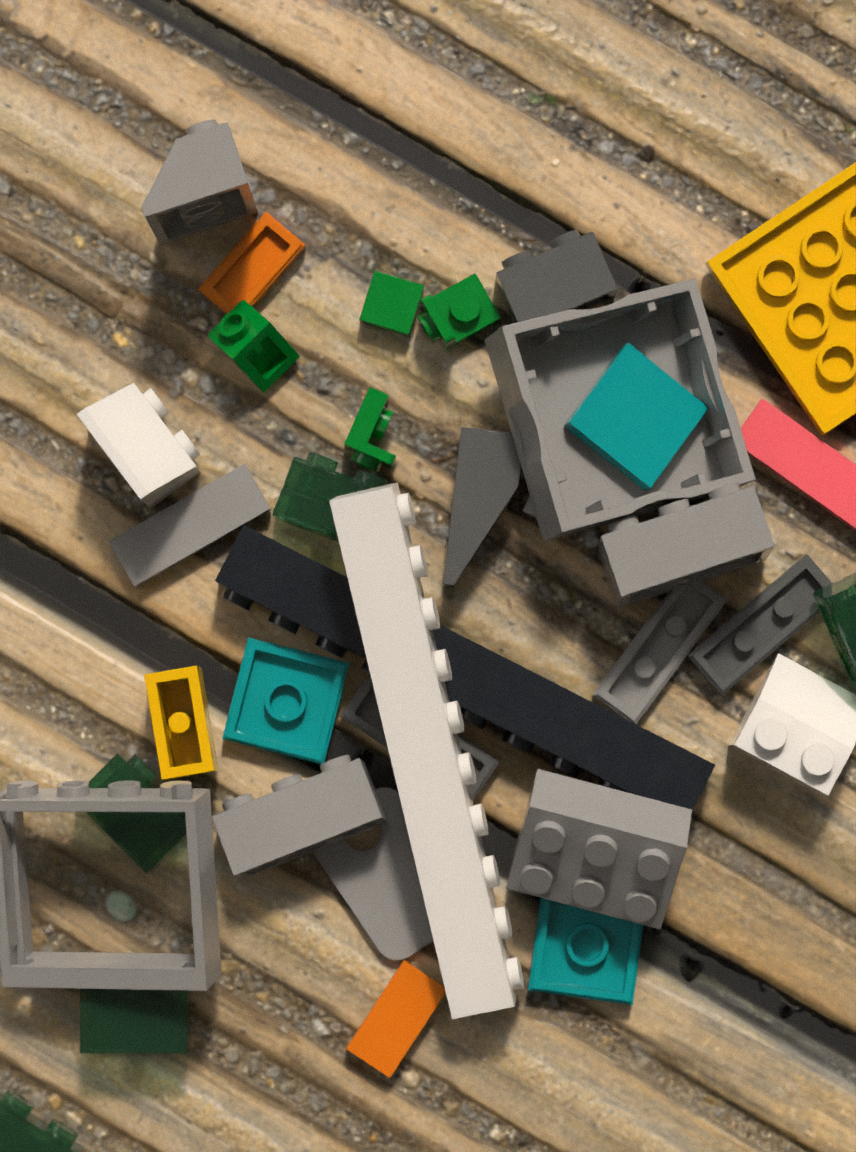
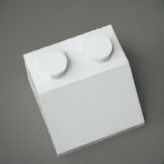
[77,383,201,508]
[729,653,856,796]

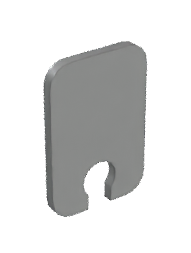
[314,787,433,960]

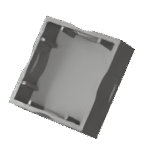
[484,278,756,542]

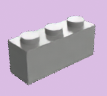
[212,755,388,880]

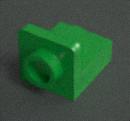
[417,273,501,351]
[208,300,300,393]
[344,387,396,473]

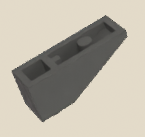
[443,427,525,588]

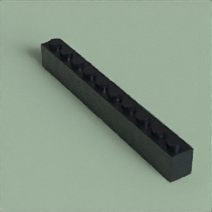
[215,525,715,811]

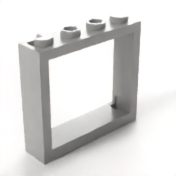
[0,780,222,991]

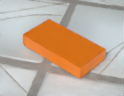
[198,211,306,314]
[346,959,446,1078]

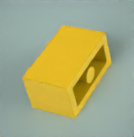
[144,666,219,780]

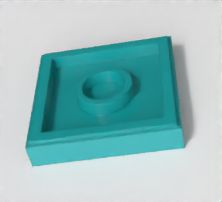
[564,342,709,491]
[222,637,350,764]
[528,898,643,1005]

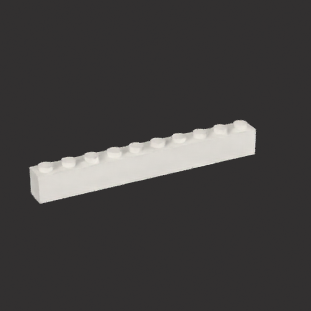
[329,482,524,1020]

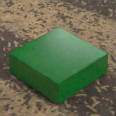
[359,270,424,337]

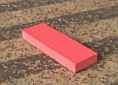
[740,398,856,531]

